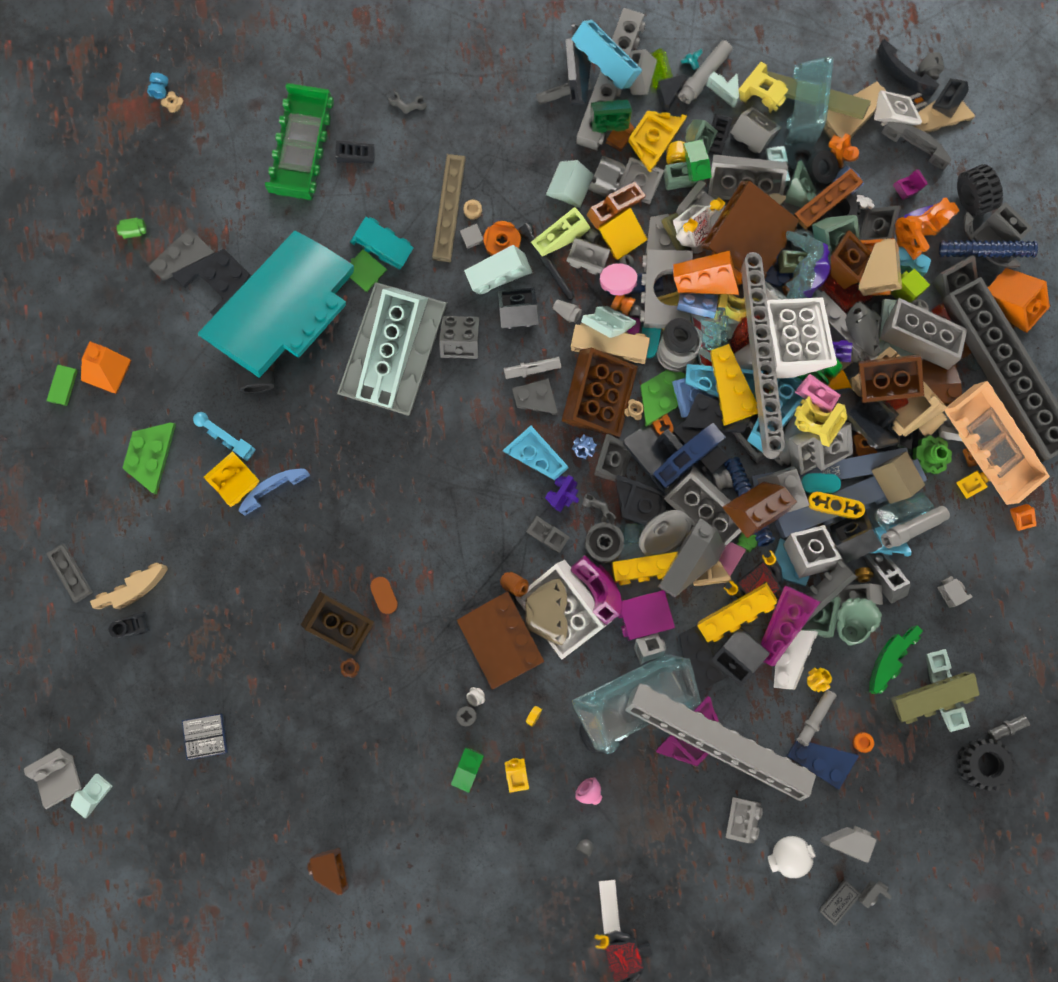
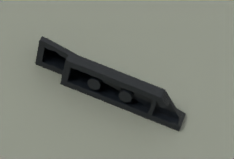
[565,24,591,105]

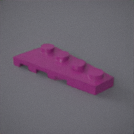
[761,586,820,666]

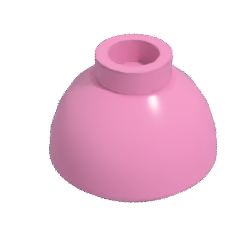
[575,778,602,805]

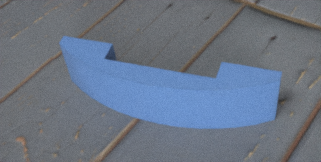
[239,469,310,515]

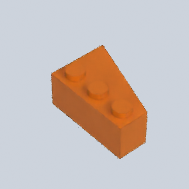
[673,251,739,295]

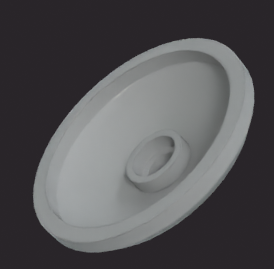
[639,510,692,556]

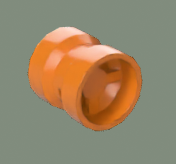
[611,294,636,316]

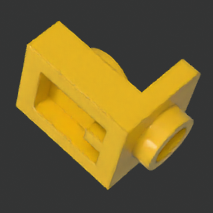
[956,470,989,499]
[505,758,529,792]

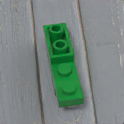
[869,625,923,694]

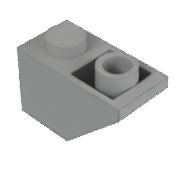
[629,49,657,95]

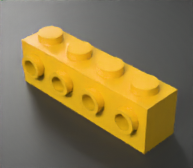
[611,552,677,586]
[697,583,777,642]

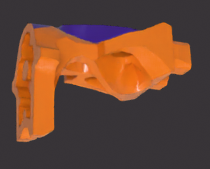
[895,198,959,260]

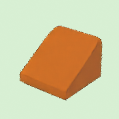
[1010,504,1036,531]

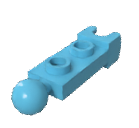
[193,412,256,461]

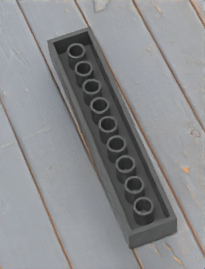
[941,277,1058,462]

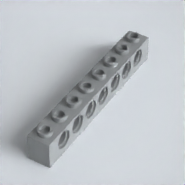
[576,8,646,150]

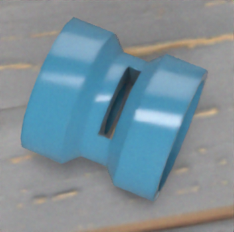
[147,73,169,98]

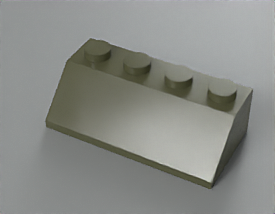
[891,671,979,724]

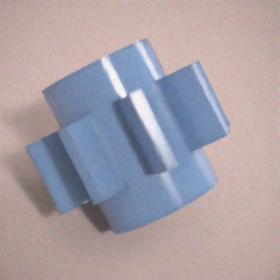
[572,434,597,459]

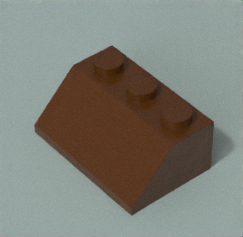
[858,354,924,403]
[722,481,797,538]

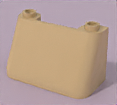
[854,346,947,436]

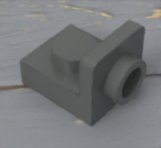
[857,880,892,908]

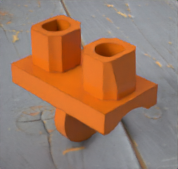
[829,133,859,169]

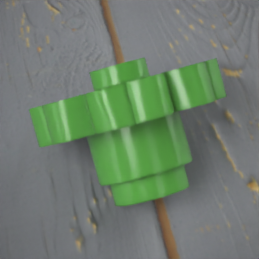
[913,435,952,474]

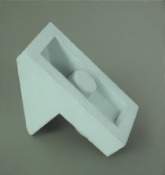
[707,72,739,108]
[71,774,112,818]

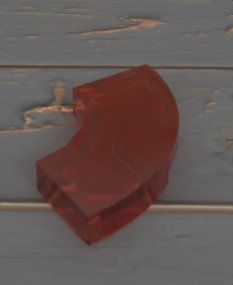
[730,315,760,354]

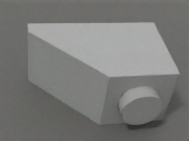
[836,584,883,606]

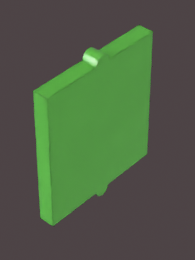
[350,249,387,292]

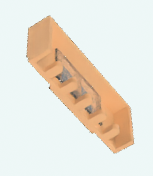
[944,381,1050,505]

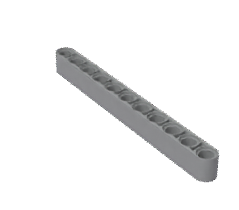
[741,252,785,459]

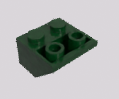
[590,100,632,133]

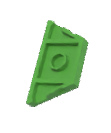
[640,369,686,427]
[123,423,176,494]

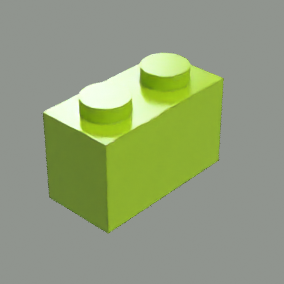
[891,268,930,303]

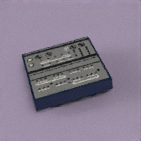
[182,713,228,760]

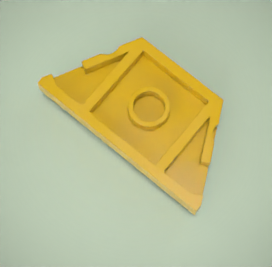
[628,111,687,172]

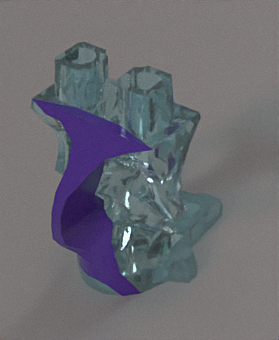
[786,231,832,299]

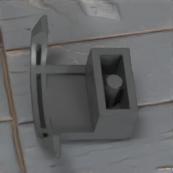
[963,202,1033,269]

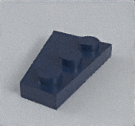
[786,740,859,789]

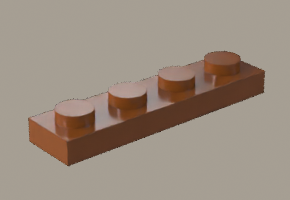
[794,169,863,230]

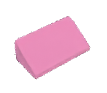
[795,374,840,412]
[719,542,746,576]

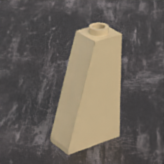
[821,81,886,139]

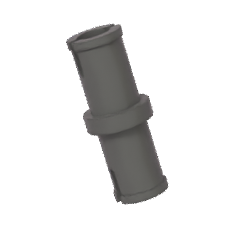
[987,715,1030,741]

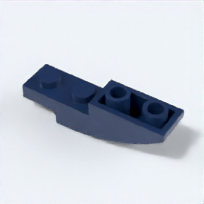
[653,423,726,488]

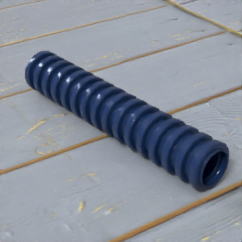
[939,240,1038,258]
[724,457,775,547]

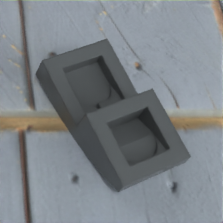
[525,516,570,553]

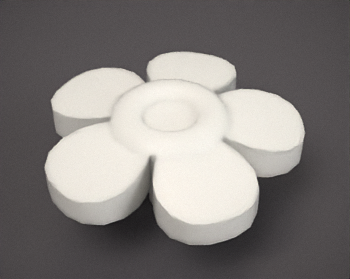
[856,195,874,209]

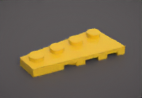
[710,344,758,426]

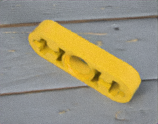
[807,492,865,519]

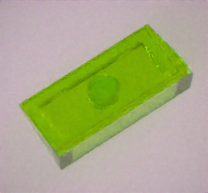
[650,48,673,89]

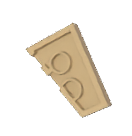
[911,100,975,133]

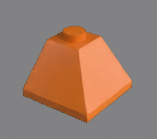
[81,342,132,394]

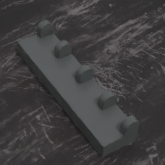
[805,560,857,624]

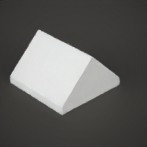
[874,90,922,125]

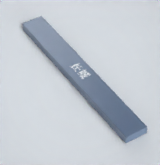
[752,448,908,487]

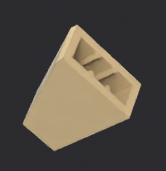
[859,239,902,296]

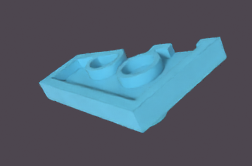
[503,426,569,480]

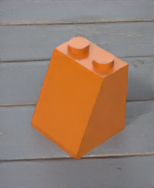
[988,268,1050,333]

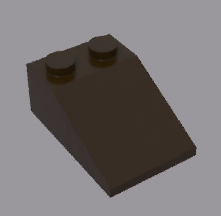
[300,591,374,656]

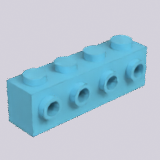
[572,20,642,89]

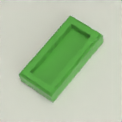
[47,365,78,406]

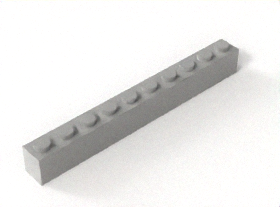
[625,683,816,801]

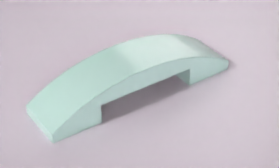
[926,649,970,732]

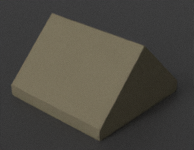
[871,451,925,504]

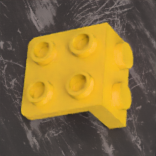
[204,451,259,507]

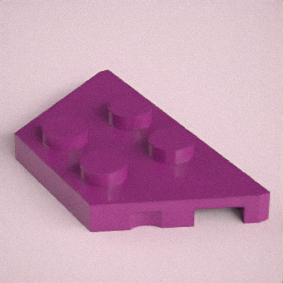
[655,696,719,766]

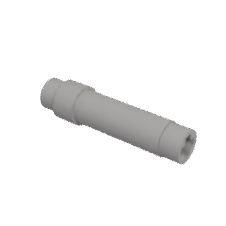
[678,40,733,104]
[881,506,950,549]

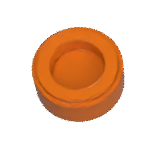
[853,732,874,753]

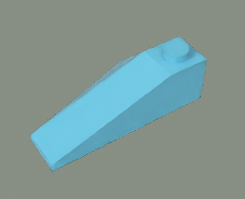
[685,364,763,402]

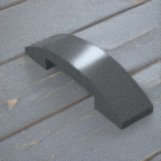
[881,122,951,171]

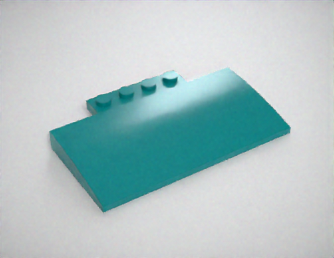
[198,231,354,378]

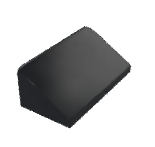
[932,78,969,118]

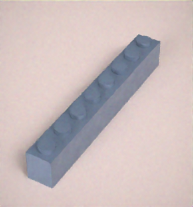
[774,459,927,539]

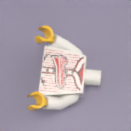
[673,198,725,253]

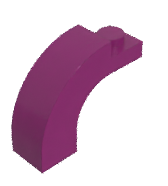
[570,555,622,625]

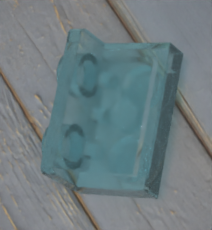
[701,307,729,351]

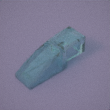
[874,492,935,532]

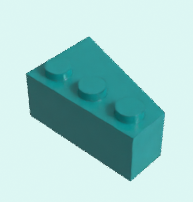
[349,216,414,270]

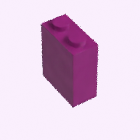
[618,590,675,641]

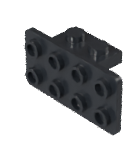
[834,388,899,449]
[623,425,688,496]

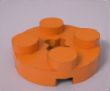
[484,221,521,256]

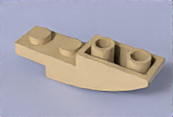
[90,563,168,610]

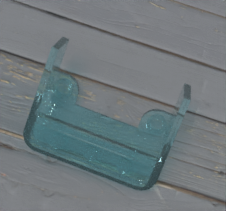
[785,56,834,147]

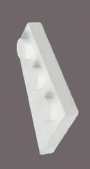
[774,630,818,690]

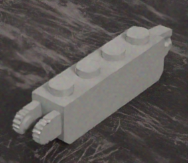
[799,286,878,362]

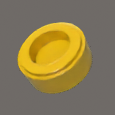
[526,706,542,726]

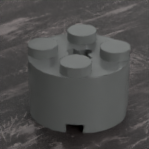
[588,155,626,198]
[584,523,624,564]

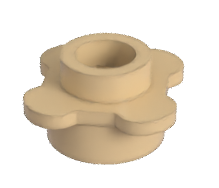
[161,91,183,113]
[624,399,644,421]

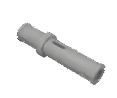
[504,357,561,380]
[796,690,837,746]

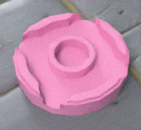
[600,264,637,295]

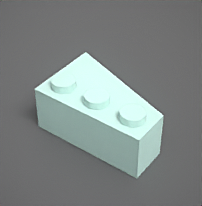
[464,245,533,294]

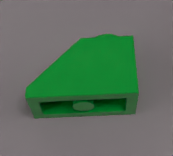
[683,139,712,182]
[451,747,485,792]

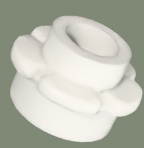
[467,687,485,706]

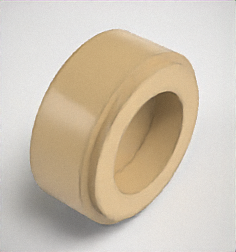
[463,200,482,220]

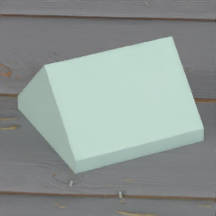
[546,160,594,208]

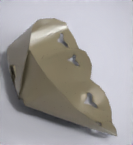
[525,579,568,645]

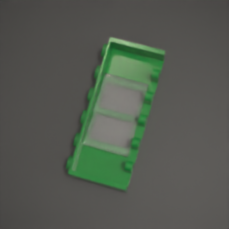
[265,83,334,200]

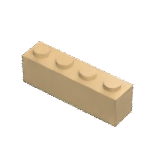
[571,323,650,364]

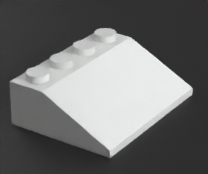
[767,298,837,379]
[515,560,612,660]

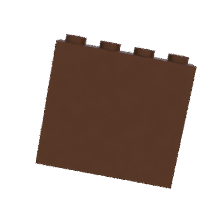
[701,181,800,284]

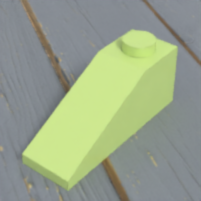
[531,207,591,256]

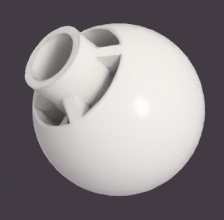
[768,836,815,878]

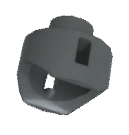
[918,52,944,80]

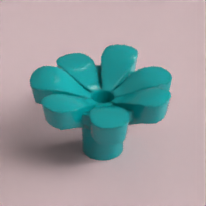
[681,49,703,70]

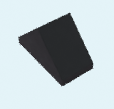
[657,75,686,113]

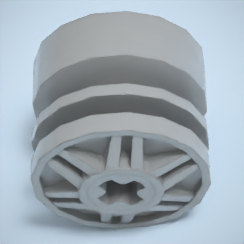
[657,327,702,372]

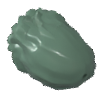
[836,598,882,645]

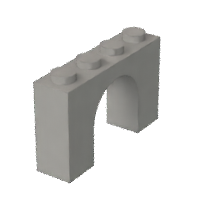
[640,249,693,329]

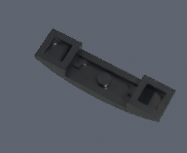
[877,39,940,96]

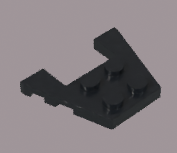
[172,249,251,316]

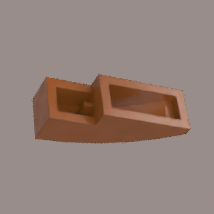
[587,182,646,230]

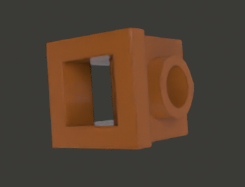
[852,432,877,457]

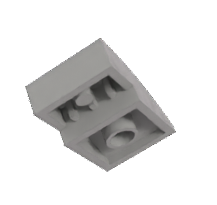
[788,422,853,475]

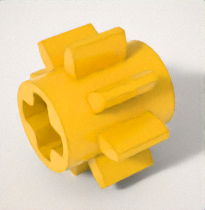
[807,667,832,692]

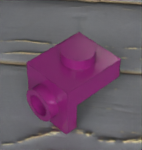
[893,170,928,200]

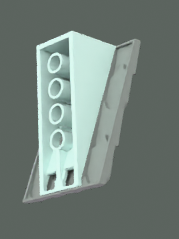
[337,282,447,416]

